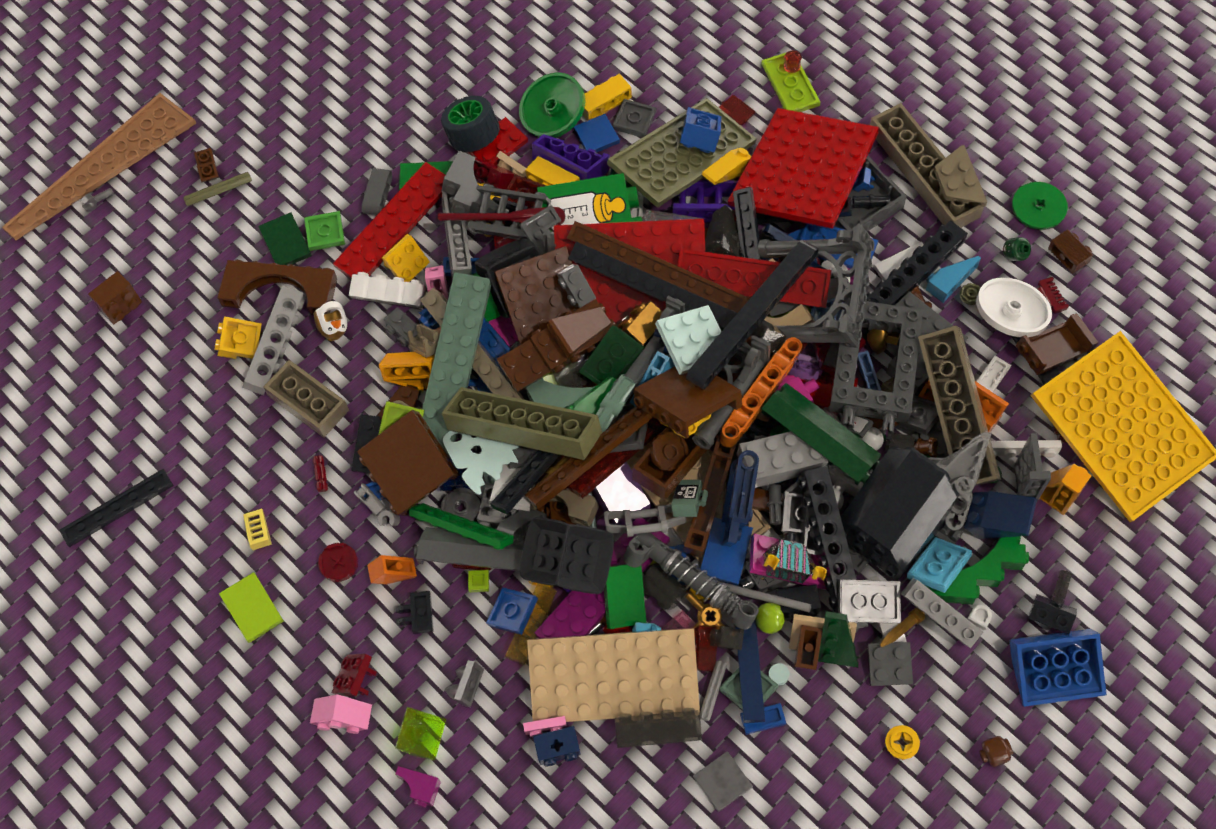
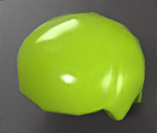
[755,602,785,634]

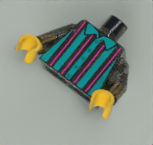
[763,532,827,584]

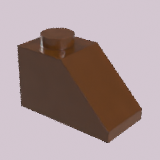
[794,625,823,670]

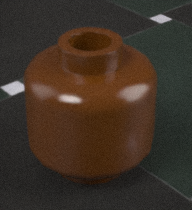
[979,736,1013,767]

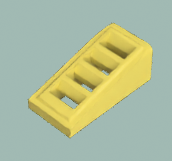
[243,509,272,550]

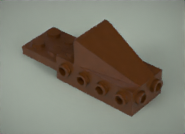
[497,299,616,393]

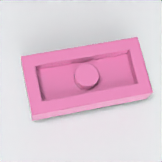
[523,716,567,737]

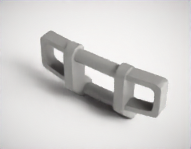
[604,504,686,537]

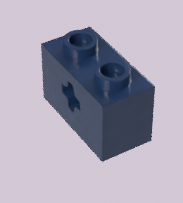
[533,726,581,767]

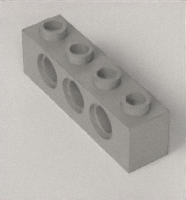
[901,578,983,648]

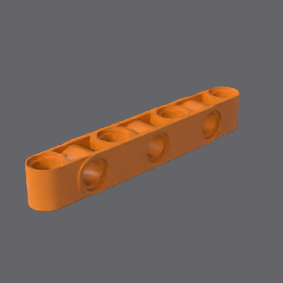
[719,337,802,447]

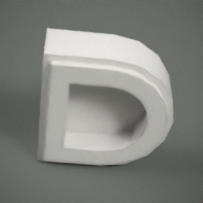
[967,605,992,630]

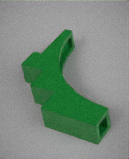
[925,536,1029,605]

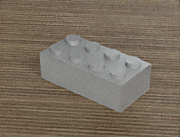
[736,432,829,488]

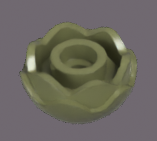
[959,283,981,305]

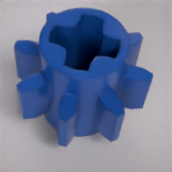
[418,308,440,329]

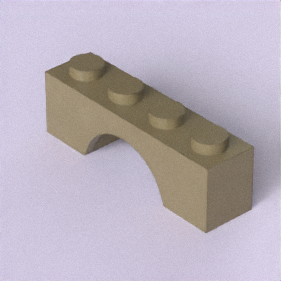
[530,479,599,527]

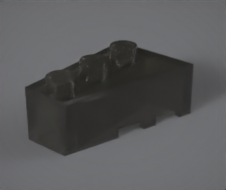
[705,205,740,257]

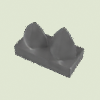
[445,660,484,708]

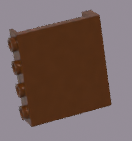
[633,366,742,438]
[357,410,460,516]

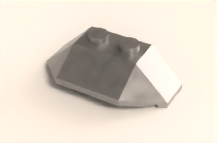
[781,481,825,555]

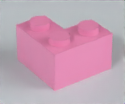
[310,694,372,734]

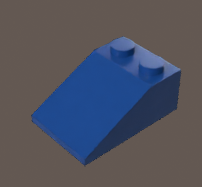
[680,107,722,153]

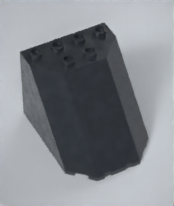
[841,446,959,581]

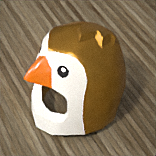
[313,301,347,341]

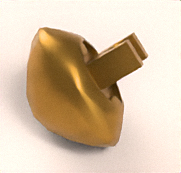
[867,329,900,354]

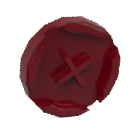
[318,543,358,582]

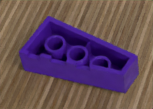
[532,134,610,180]

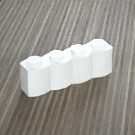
[349,272,426,308]

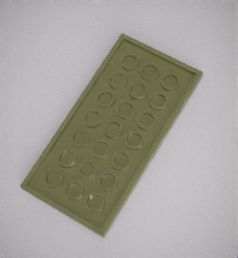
[607,98,757,208]

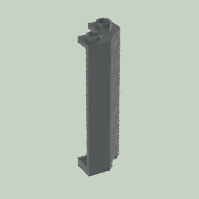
[414,527,525,571]

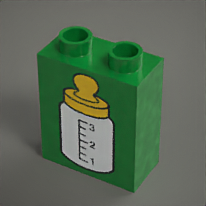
[537,173,642,232]

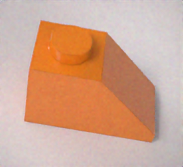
[367,555,417,584]

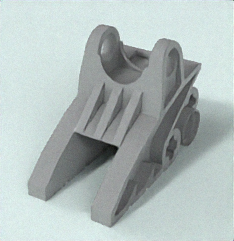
[929,431,992,530]

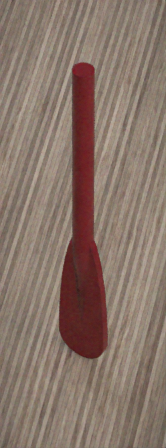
[438,207,566,225]

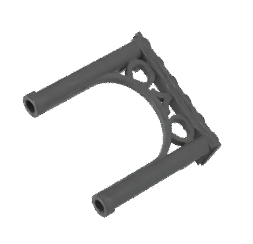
[751,224,874,348]
[610,296,771,450]

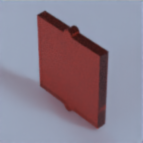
[719,95,756,126]

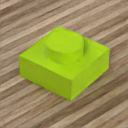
[468,570,489,593]

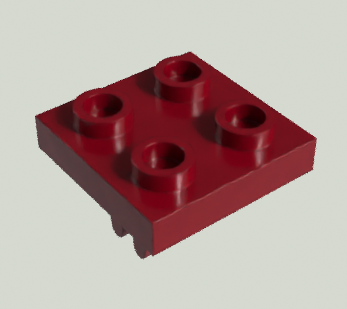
[331,654,377,696]

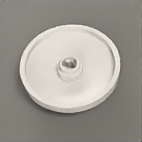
[976,278,1052,337]

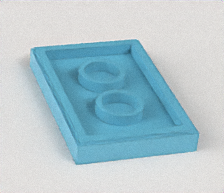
[907,537,972,593]

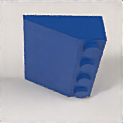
[1009,629,1107,707]

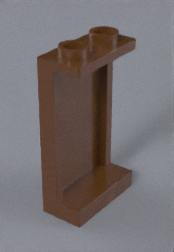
[1016,313,1099,375]

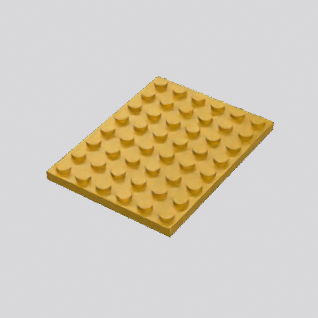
[1030,331,1216,522]

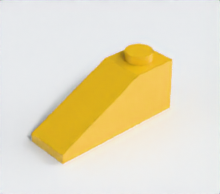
[701,148,751,185]

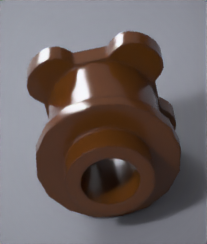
[914,437,938,458]

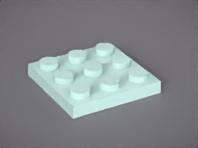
[655,305,722,375]

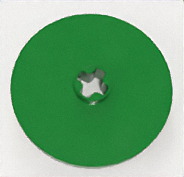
[1012,182,1068,230]

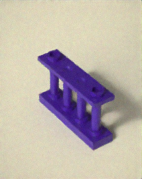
[673,180,738,223]

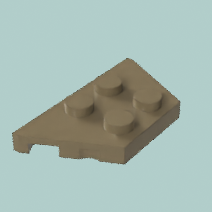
[934,145,987,207]

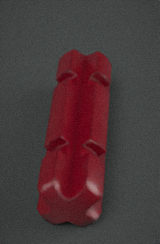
[313,455,328,492]

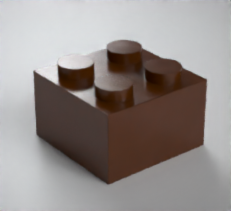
[88,271,142,325]

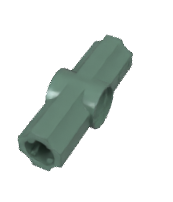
[596,374,636,433]

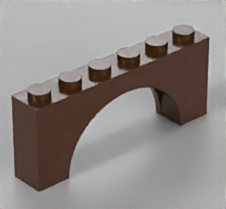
[217,259,337,315]

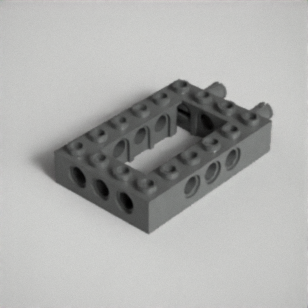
[829,299,923,435]

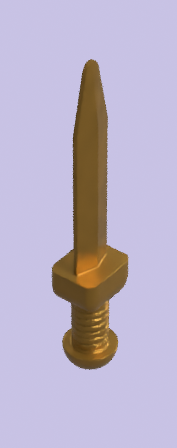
[880,608,925,647]

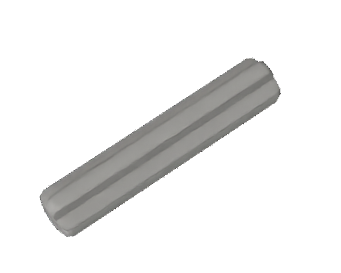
[699,661,727,721]

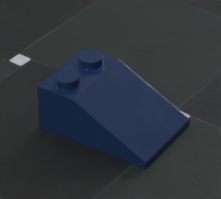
[964,491,1037,539]

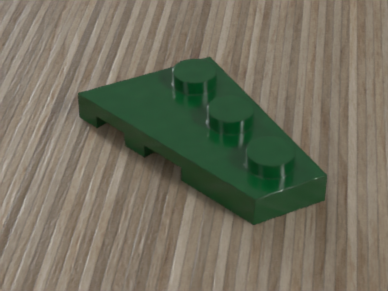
[818,611,859,668]

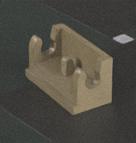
[408,324,439,358]

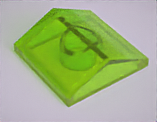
[395,707,446,760]

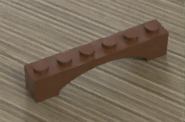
[683,435,737,558]

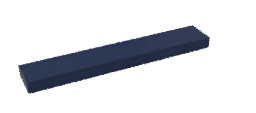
[735,620,765,723]

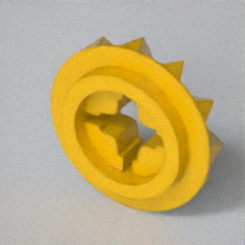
[885,725,920,760]

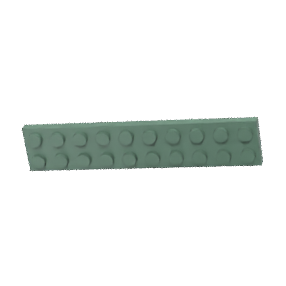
[422,272,492,460]

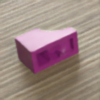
[395,766,441,808]

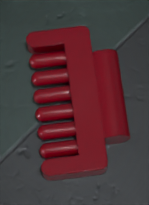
[1037,277,1069,314]

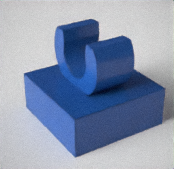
[853,167,875,192]

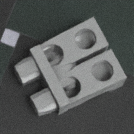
[477,483,519,529]

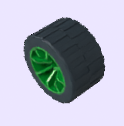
[441,95,500,152]

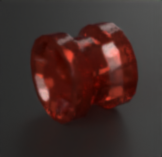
[783,50,802,73]

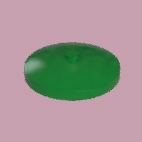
[519,72,586,138]

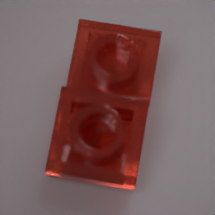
[694,625,717,672]

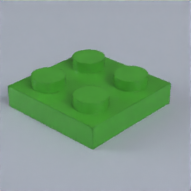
[304,211,345,251]

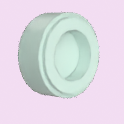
[768,663,790,686]

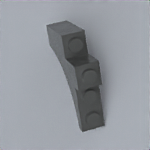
[441,151,509,225]

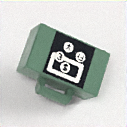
[671,480,708,517]

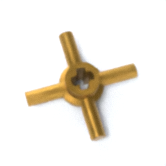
[685,591,734,641]

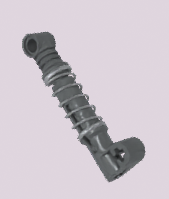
[623,532,759,630]

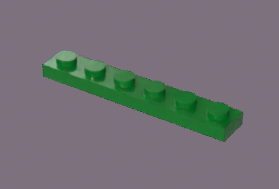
[409,503,514,550]

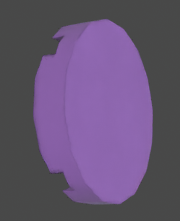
[788,360,823,380]

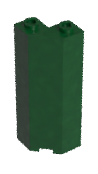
[761,383,882,486]

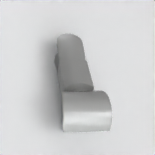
[354,483,400,526]

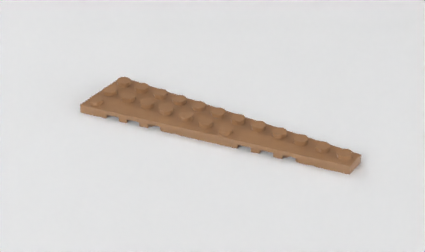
[2,93,196,240]

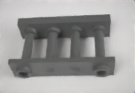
[467,184,551,240]

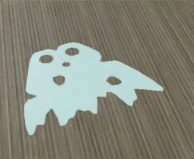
[443,431,519,495]

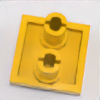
[382,234,430,282]

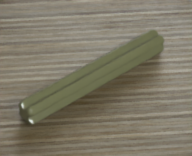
[183,172,252,206]

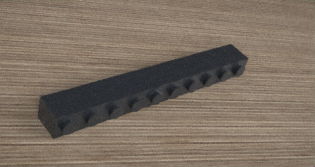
[568,241,737,330]

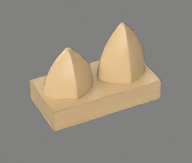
[496,151,527,184]

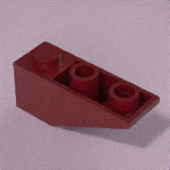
[473,158,517,191]

